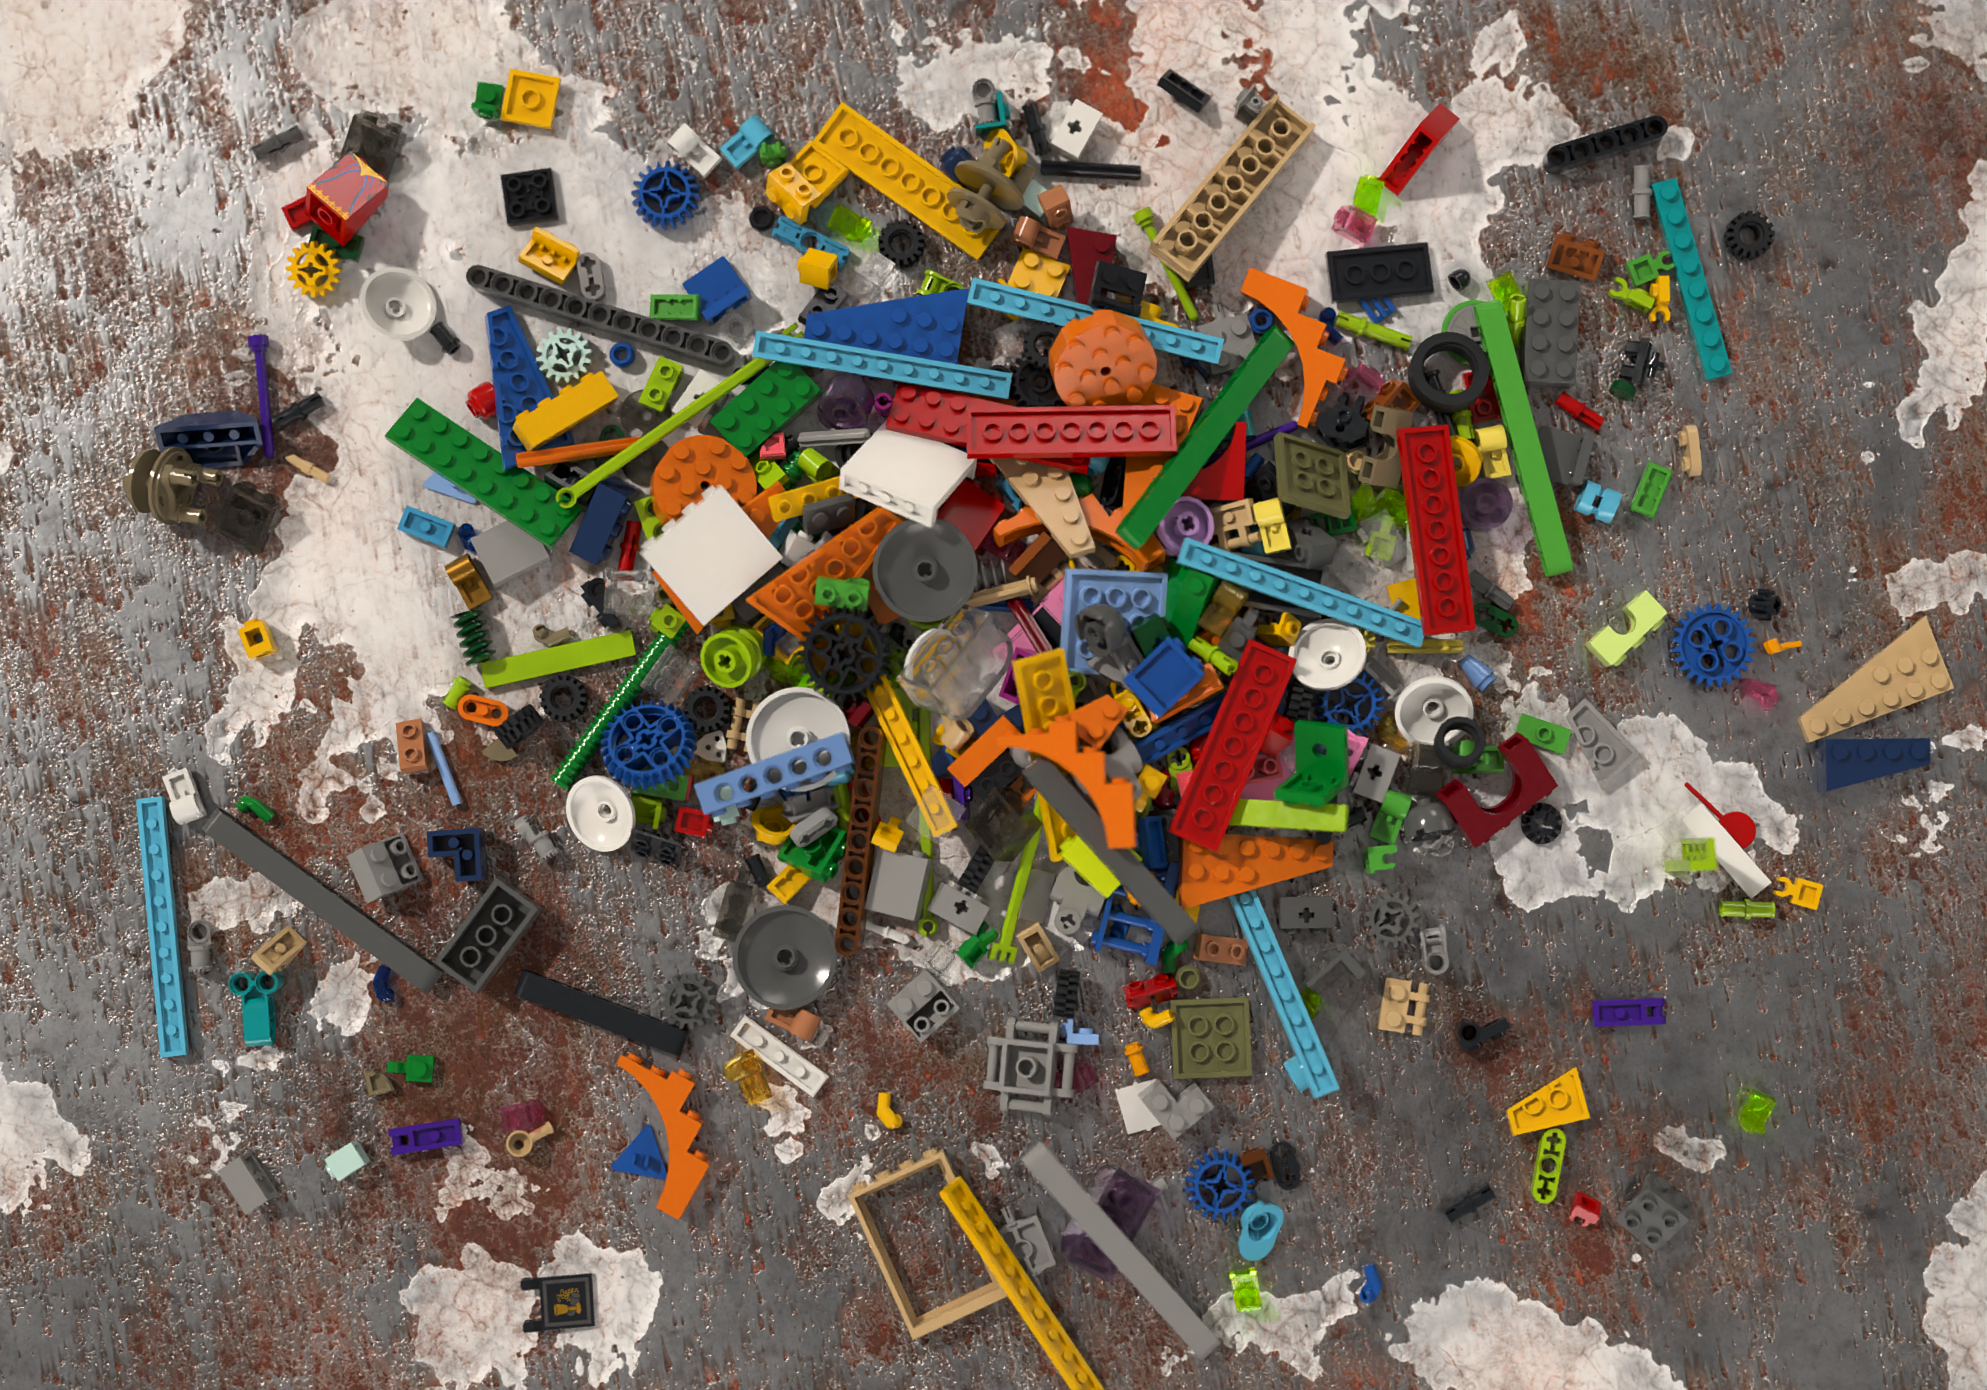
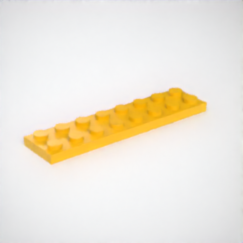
[812,102,1007,262]
[1012,648,1080,862]

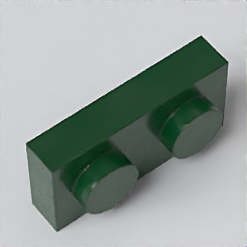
[308,223,365,263]

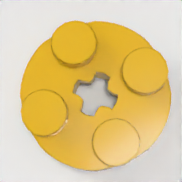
[1450,435,1483,487]

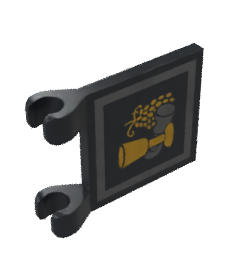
[520,1273,595,1333]

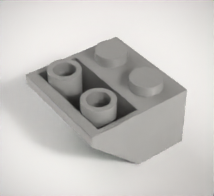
[347,833,424,904]
[886,968,960,1043]

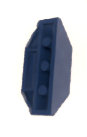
[154,410,263,468]

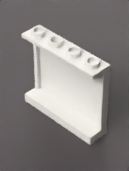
[839,420,977,528]
[640,485,783,626]

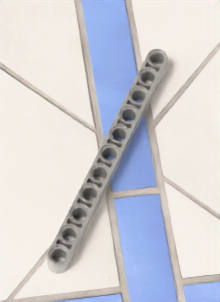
[1020,1141,1221,1361]

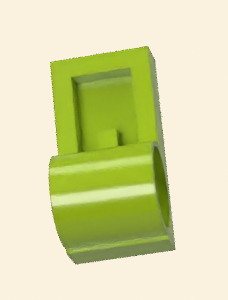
[638,356,684,414]

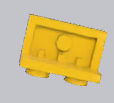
[765,162,821,226]
[518,227,580,286]

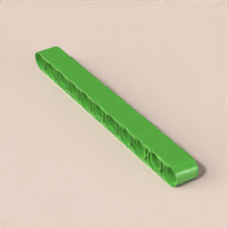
[1473,299,1573,578]

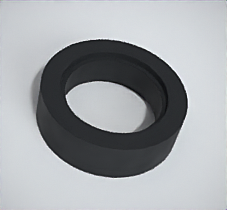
[1408,332,1489,413]

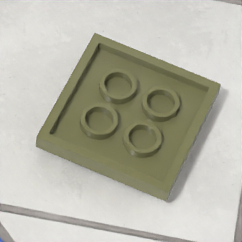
[1274,432,1351,520]
[1170,997,1252,1079]

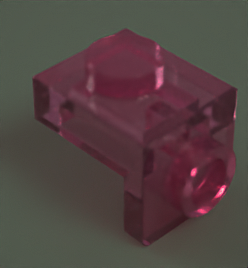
[1342,362,1385,393]

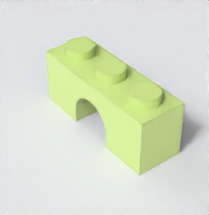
[1585,590,1668,667]

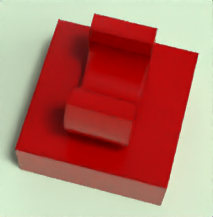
[1569,1191,1601,1227]

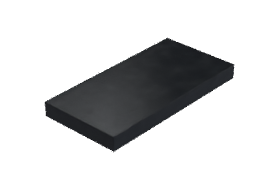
[1325,242,1434,304]

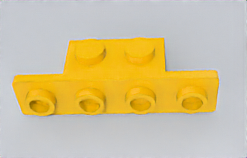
[768,476,859,522]

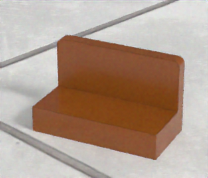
[1008,531,1066,585]

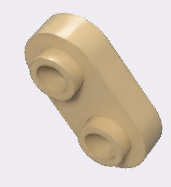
[1678,425,1702,477]

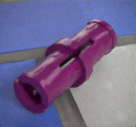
[874,393,893,418]

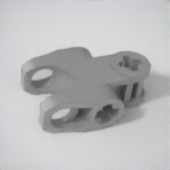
[1079,726,1143,801]
[1049,864,1105,935]

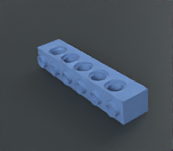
[694,732,855,818]

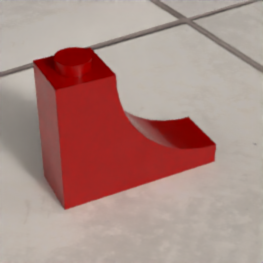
[1378,103,1460,196]
[1180,422,1246,500]

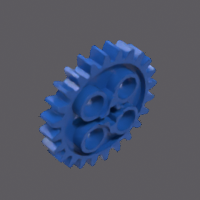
[1670,603,1756,687]

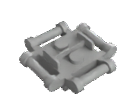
[983,1017,1078,1117]

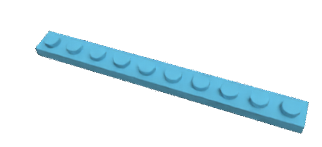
[967,277,1224,365]
[752,331,1012,400]
[1176,537,1424,648]
[136,796,189,1058]
[1228,889,1340,1099]

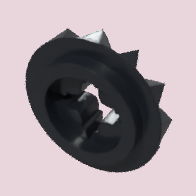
[1521,803,1563,844]

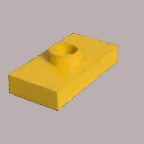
[766,865,812,905]

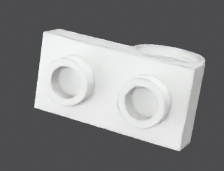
[666,123,722,178]
[162,767,207,825]

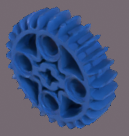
[600,699,697,792]

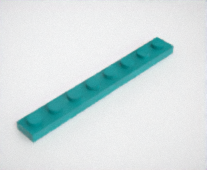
[1650,178,1732,381]

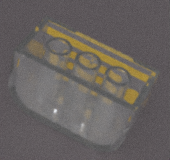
[896,604,1013,721]

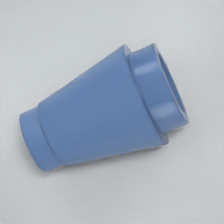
[1458,654,1497,692]

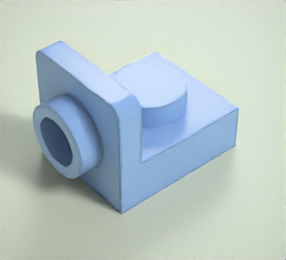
[1062,1017,1099,1045]

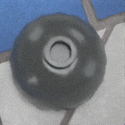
[1074,603,1126,658]
[1404,798,1458,842]

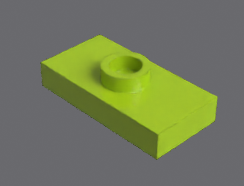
[749,451,790,490]

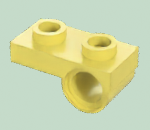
[1474,425,1512,481]
[1253,498,1292,555]

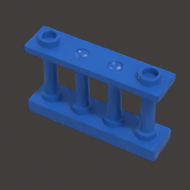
[1091,862,1180,966]

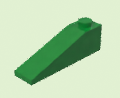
[1165,557,1219,656]

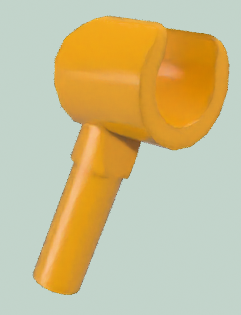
[1763,637,1802,655]

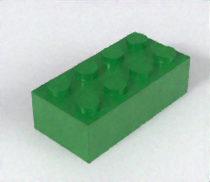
[710,361,823,460]

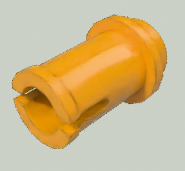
[1124,1041,1150,1076]

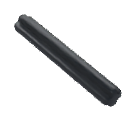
[1040,160,1141,180]

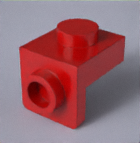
[674,806,714,838]

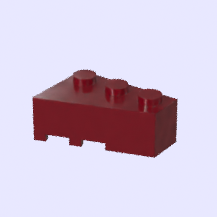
[1066,226,1117,309]

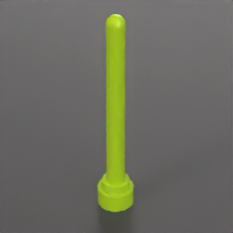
[1132,206,1199,321]

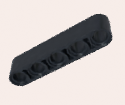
[1542,115,1668,174]

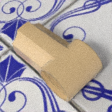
[939,699,974,751]

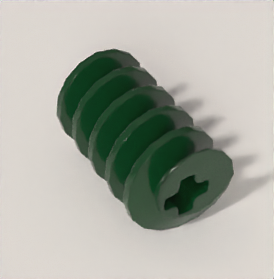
[451,610,496,666]

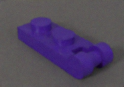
[1591,997,1666,1027]
[388,1118,464,1155]

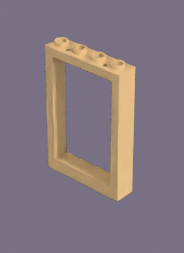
[848,1147,1008,1340]

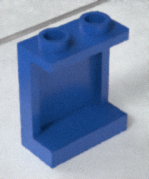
[1122,636,1205,719]

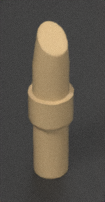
[285,454,331,484]

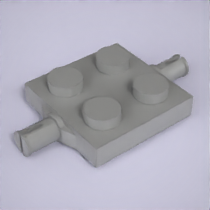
[1197,302,1256,377]
[997,1205,1056,1291]

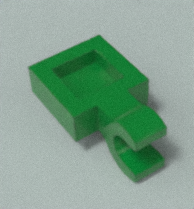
[956,921,998,969]
[387,1054,435,1083]

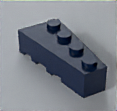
[1816,738,1931,792]

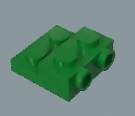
[777,827,847,883]

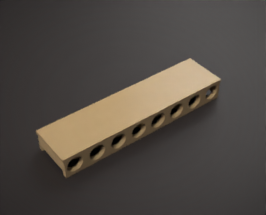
[1148,94,1316,282]

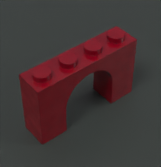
[1435,732,1558,848]

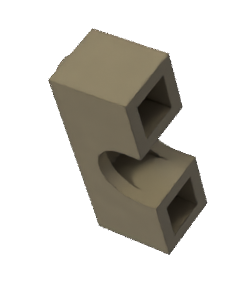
[1358,404,1414,489]

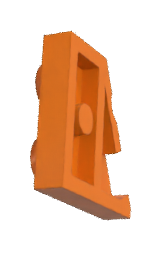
[1065,695,1129,751]

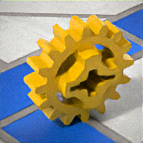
[285,241,343,298]

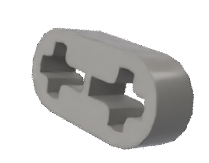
[577,252,606,301]
[790,807,838,847]

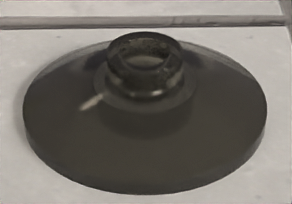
[620,389,672,437]
[622,435,669,486]

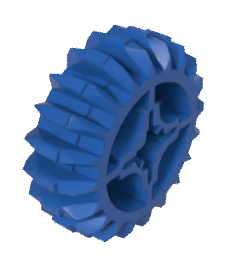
[631,160,701,230]
[1314,671,1385,735]
[1185,1149,1255,1221]

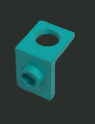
[975,91,1010,136]

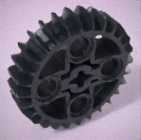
[796,605,894,702]

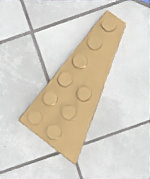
[990,458,1095,559]
[1797,616,1954,743]

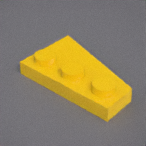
[1506,1067,1590,1136]

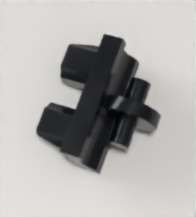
[1619,337,1665,389]

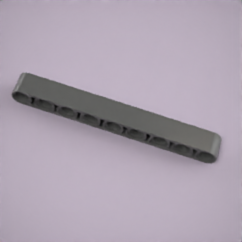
[1022,754,1198,946]

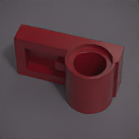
[842,692,875,728]

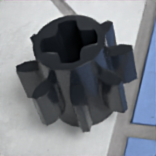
[1748,589,1781,621]

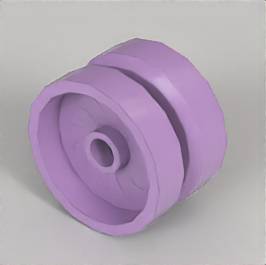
[1153,496,1214,559]

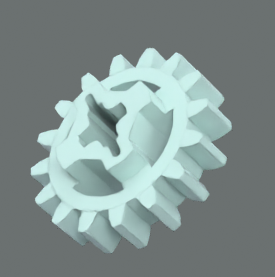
[536,328,593,385]

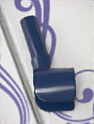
[1179,356,1211,381]

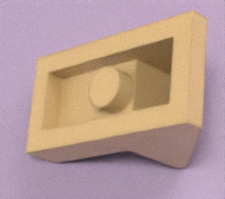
[1016,922,1060,973]
[251,925,307,976]

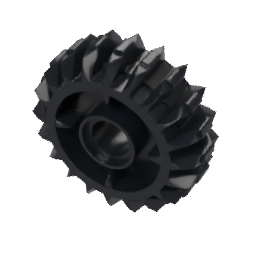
[1009,348,1066,407]

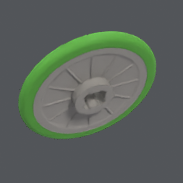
[1441,300,1485,366]

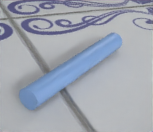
[425,731,462,807]

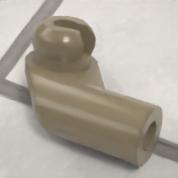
[533,624,572,647]

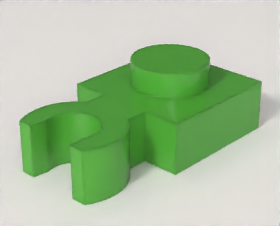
[759,141,788,167]
[1624,250,1675,288]

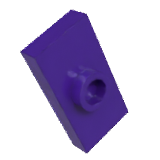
[953,776,973,821]

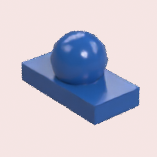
[1130,816,1168,870]

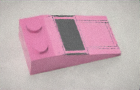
[992,579,1064,667]

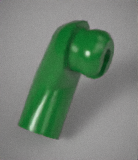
[236,795,275,823]
[1162,940,1189,973]

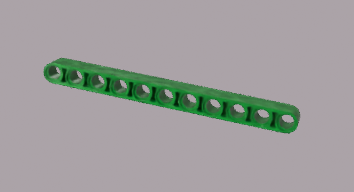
[1115,324,1294,550]

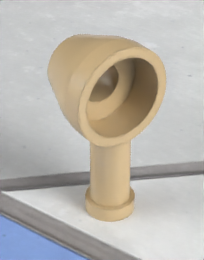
[506,1121,554,1157]

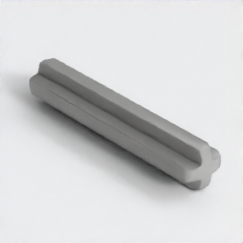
[798,428,871,448]

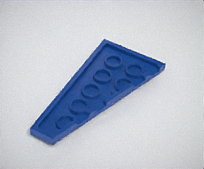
[804,288,969,364]
[485,305,575,471]

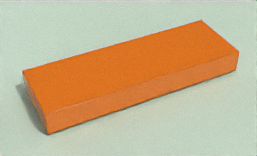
[947,714,1022,787]

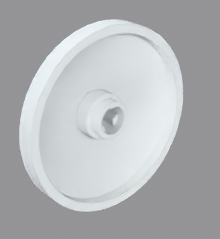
[746,687,851,791]

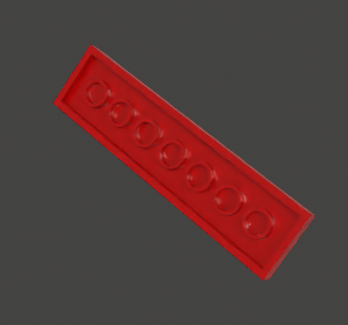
[886,382,1092,475]
[966,405,1177,459]
[1396,424,1476,636]
[1167,639,1297,852]

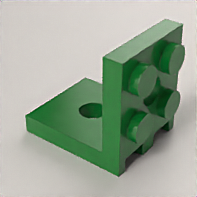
[1274,720,1349,808]

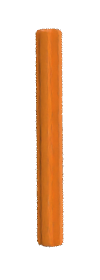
[516,436,641,468]

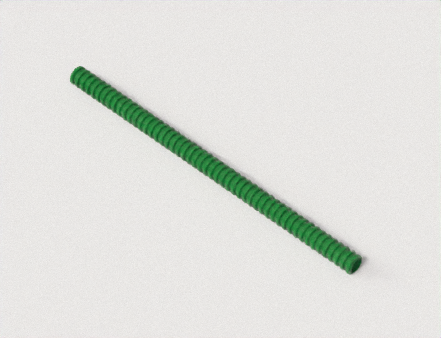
[550,451,806,790]

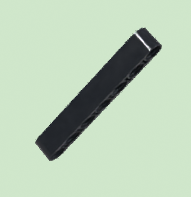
[513,969,690,1056]

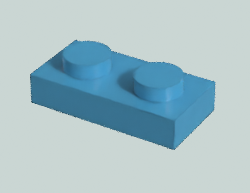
[397,505,456,548]

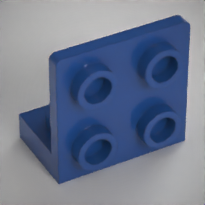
[682,256,753,326]

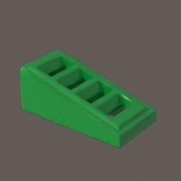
[1304,505,1357,537]

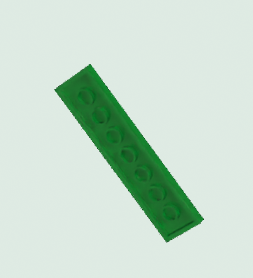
[385,398,582,549]

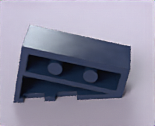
[569,476,641,565]

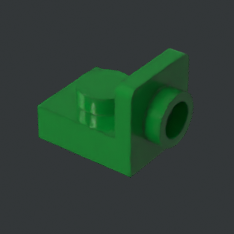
[471,82,505,120]

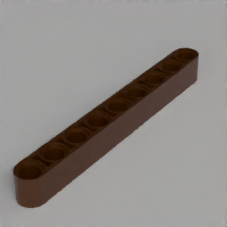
[835,725,887,957]

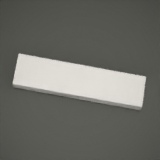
[1681,802,1772,899]
[730,1015,829,1097]

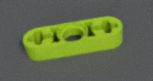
[1530,1127,1566,1204]

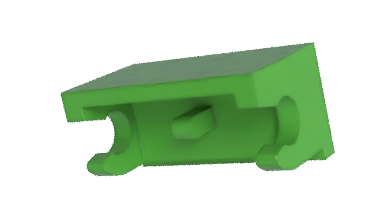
[1361,845,1397,873]

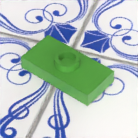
[649,294,702,322]
[1628,461,1673,519]
[1514,713,1572,755]

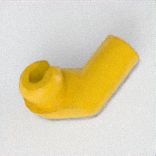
[1139,1006,1175,1029]
[877,1092,903,1129]

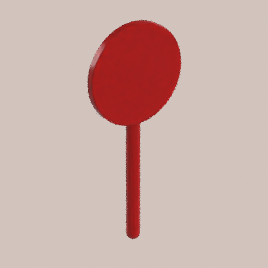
[1684,782,1756,849]

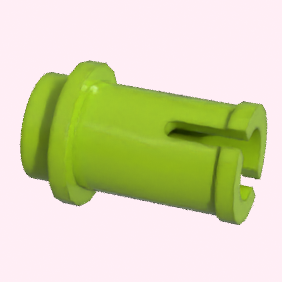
[442,675,472,710]

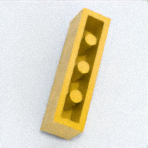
[512,371,619,451]

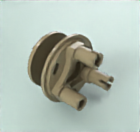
[947,137,1036,233]
[123,447,223,525]

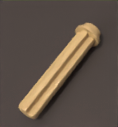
[960,575,1039,611]

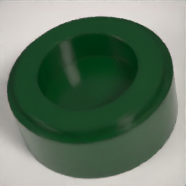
[1609,380,1637,401]

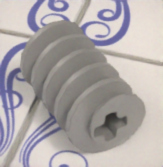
[974,559,1006,591]

